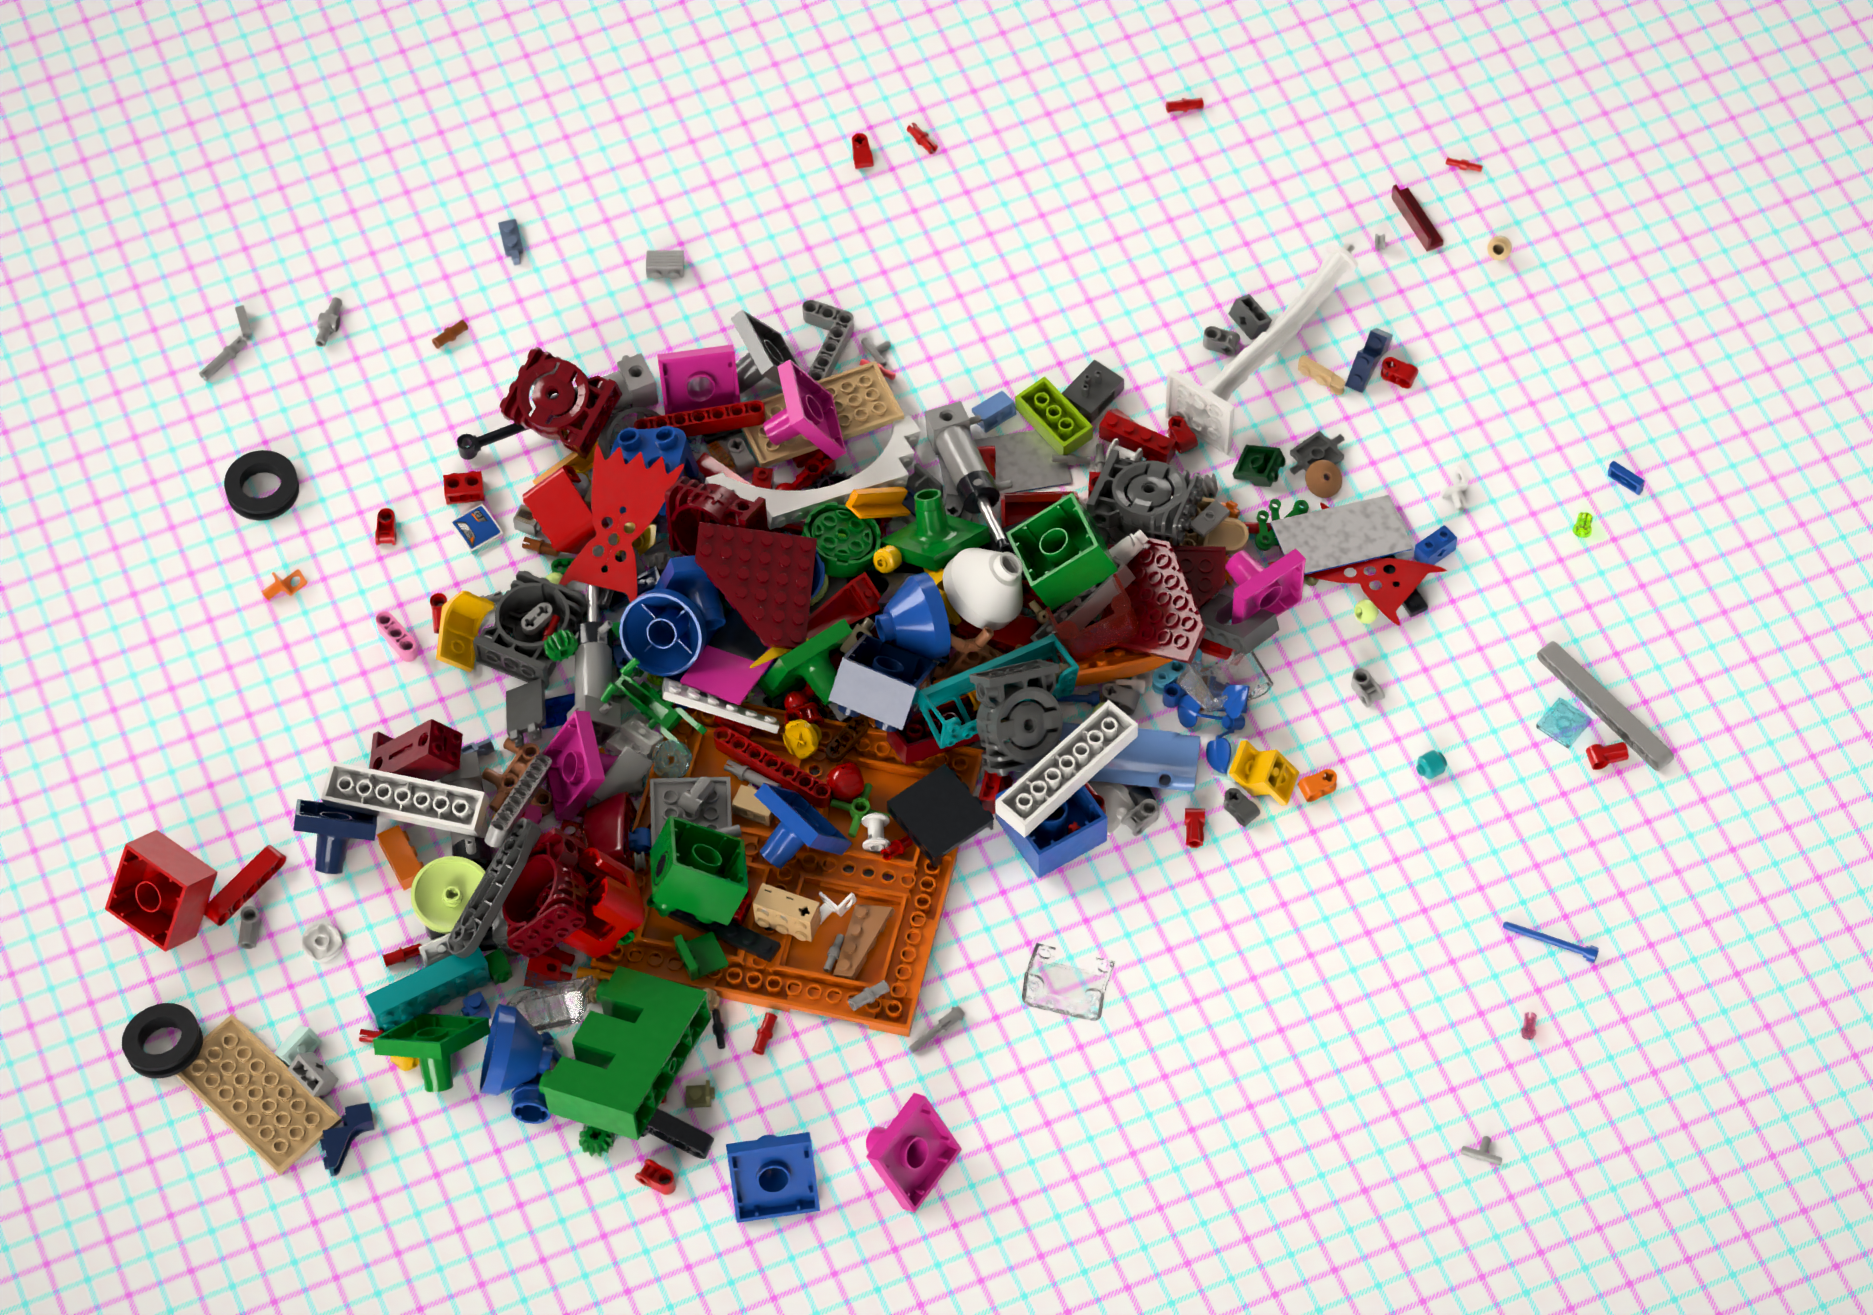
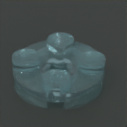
[652,740,692,778]

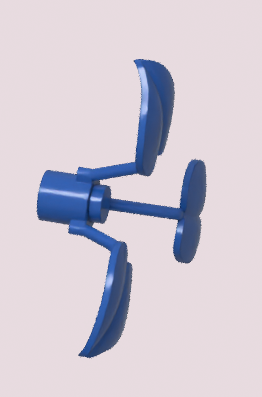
[1177,684,1250,774]

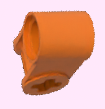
[1297,769,1337,802]

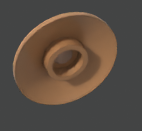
[1305,460,1342,498]

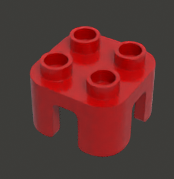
[562,848,645,958]

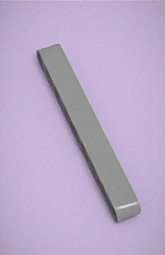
[1536,641,1674,771]
[484,754,552,848]

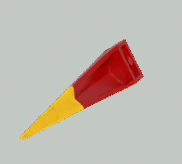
[750,572,882,668]

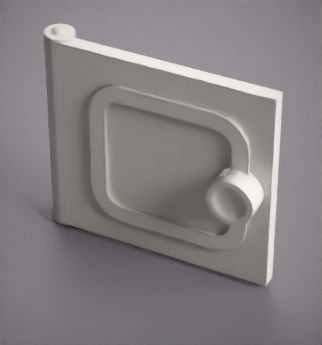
[1089,781,1136,836]

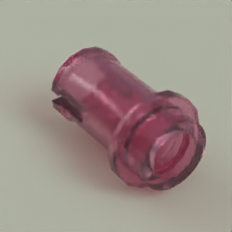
[1520,1012,1537,1040]

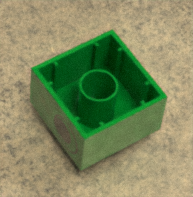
[1006,492,1119,611]
[650,815,748,925]

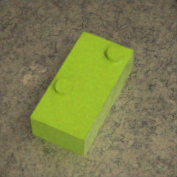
[1015,376,1093,455]

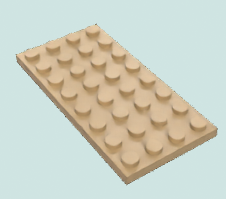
[742,361,904,468]
[176,1014,342,1176]

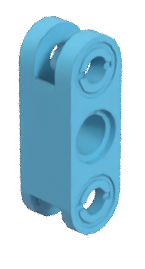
[1152,648,1202,695]

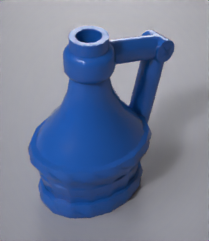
[511,1073,551,1124]

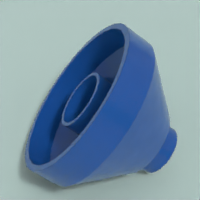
[875,572,951,660]
[619,589,707,676]
[479,1004,553,1096]

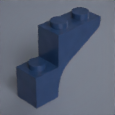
[1345,328,1393,393]
[320,1102,375,1176]

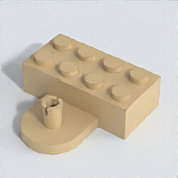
[1168,497,1249,555]

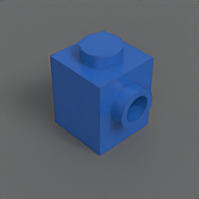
[461,991,492,1019]

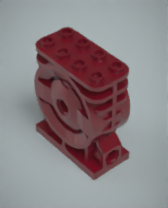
[499,347,622,460]
[664,476,768,556]
[502,827,587,959]

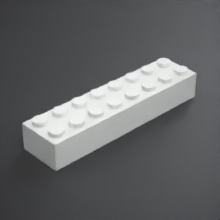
[995,700,1138,837]
[321,761,490,837]

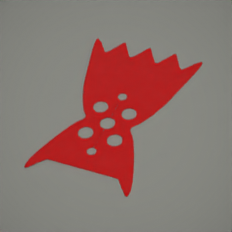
[559,444,684,603]
[1267,502,1447,626]

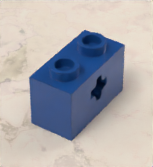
[1413,525,1457,565]

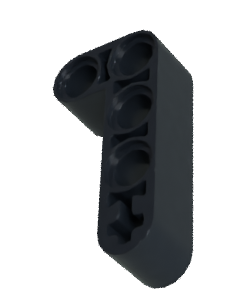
[641,1108,714,1159]

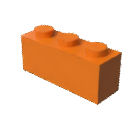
[377,824,424,891]

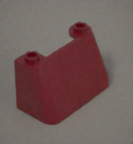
[579,791,637,883]

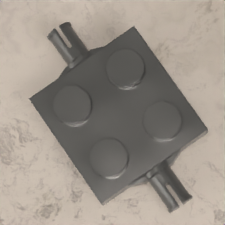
[1290,430,1345,475]

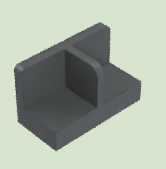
[907,462,944,498]

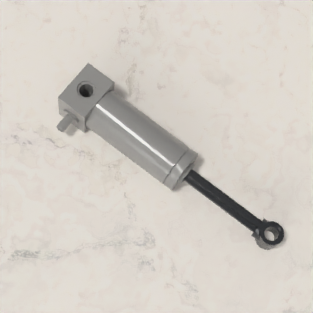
[457,353,659,460]

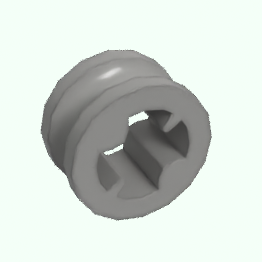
[1375,233,1385,250]
[634,852,646,871]

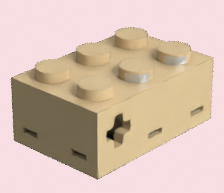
[753,883,821,942]

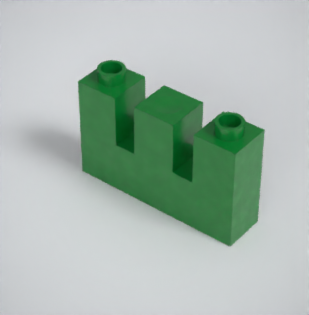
[539,965,711,1141]

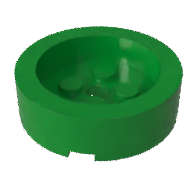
[801,502,881,578]

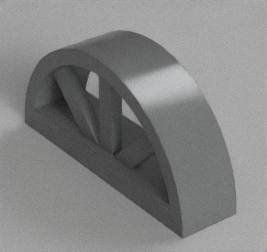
[598,407,660,460]

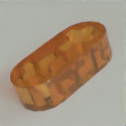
[707,440,735,470]

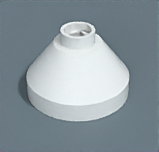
[943,548,1023,630]

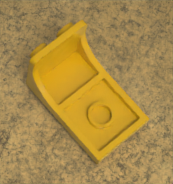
[436,591,495,672]

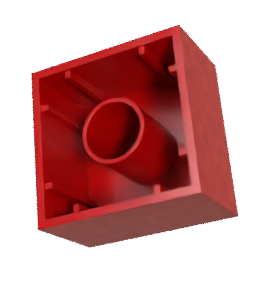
[105,830,218,952]

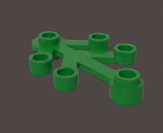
[1255,499,1309,551]

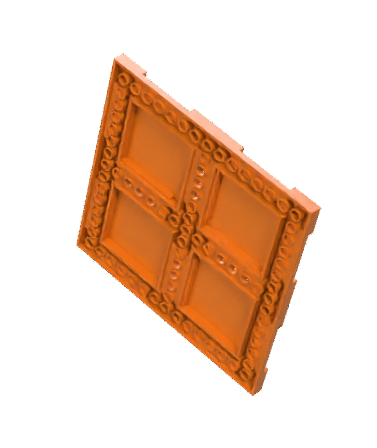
[590,698,984,1037]

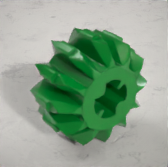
[544,629,578,662]
[579,1125,614,1157]

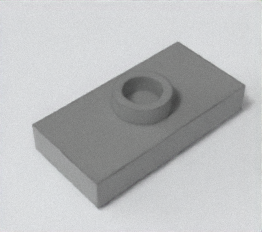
[1190,500,1230,538]

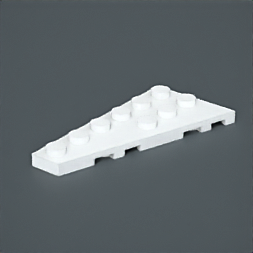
[662,677,779,734]

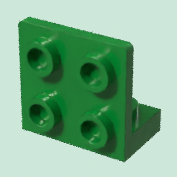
[674,932,729,981]

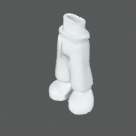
[1109,529,1149,565]

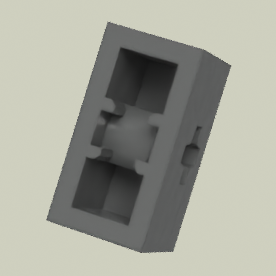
[1228,294,1272,340]

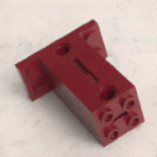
[369,719,463,782]

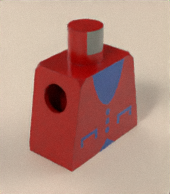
[524,955,573,991]

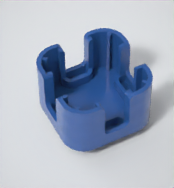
[609,426,699,516]

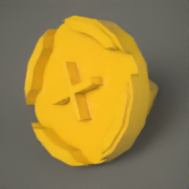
[783,719,822,759]

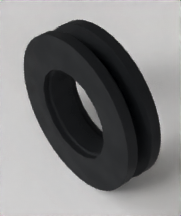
[224,450,299,521]
[122,1003,203,1079]

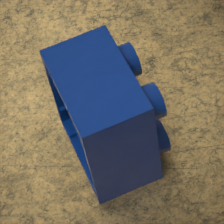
[995,785,1108,879]

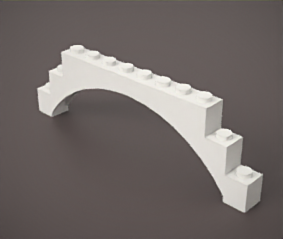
[705,415,921,530]

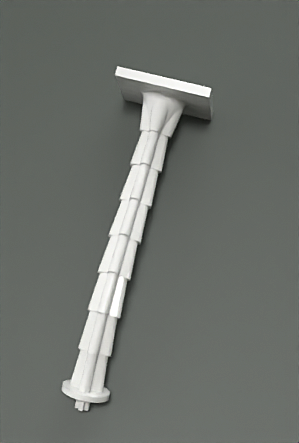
[1165,242,1359,455]

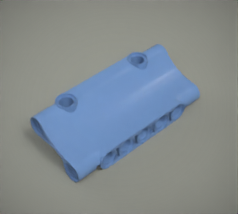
[1059,722,1201,792]

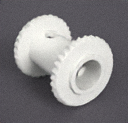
[1105,438,1143,463]
[861,813,891,853]

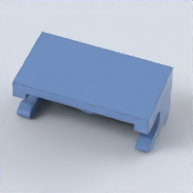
[971,390,1017,433]

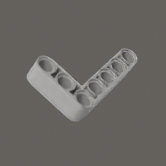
[802,300,854,381]

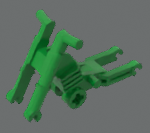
[600,657,707,756]

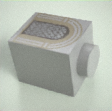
[513,504,542,537]

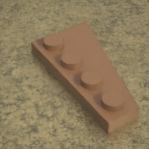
[833,904,895,980]

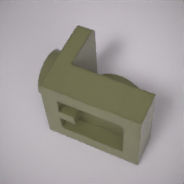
[686,1080,715,1108]

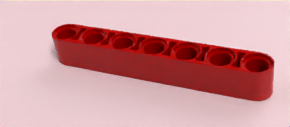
[633,400,766,437]
[713,726,831,808]

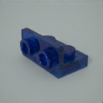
[542,693,575,729]

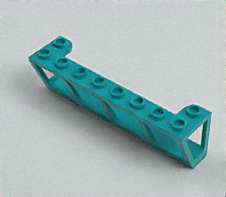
[918,634,1079,749]

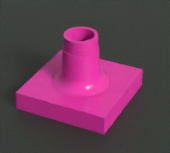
[657,344,741,415]
[763,359,846,460]
[1225,548,1306,625]
[541,710,618,822]
[866,1093,962,1213]

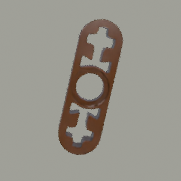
[826,715,869,763]

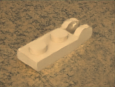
[1298,355,1345,396]

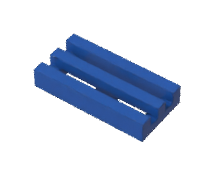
[1607,460,1645,495]

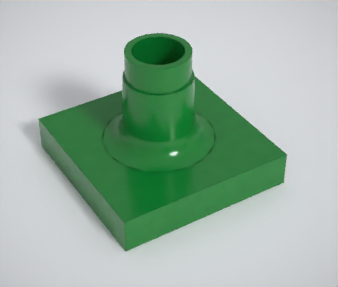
[880,489,991,571]
[764,619,853,706]
[373,1013,491,1092]

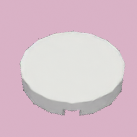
[301,923,342,962]

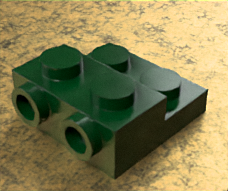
[1232,444,1286,487]

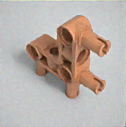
[933,626,1023,680]
[481,737,553,817]

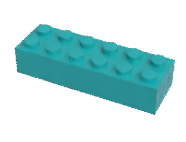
[365,946,491,1032]

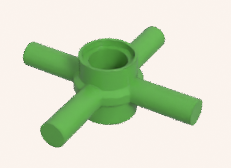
[830,783,890,838]

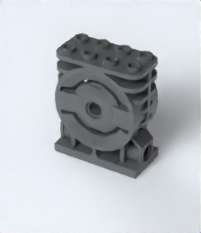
[1086,449,1203,547]
[473,570,587,690]
[969,659,1063,776]

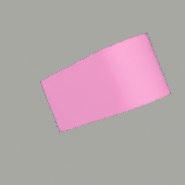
[376,611,418,662]

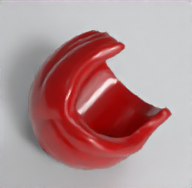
[826,762,865,801]

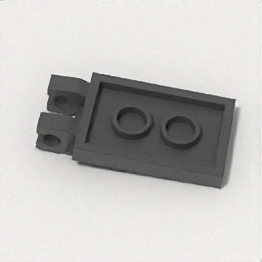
[506,678,546,748]

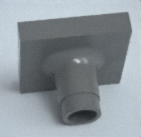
[730,309,799,394]

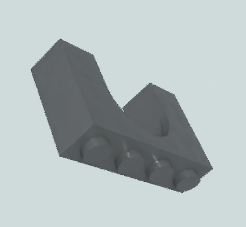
[1199,594,1280,654]

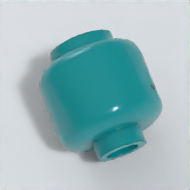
[1416,750,1447,779]

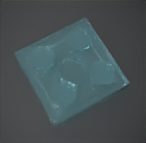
[1536,697,1592,749]

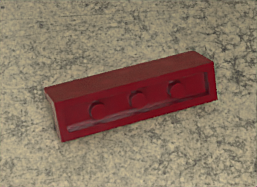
[1391,184,1444,252]

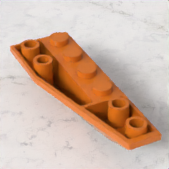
[1070,649,1173,687]

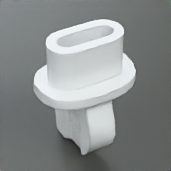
[1116,676,1145,694]

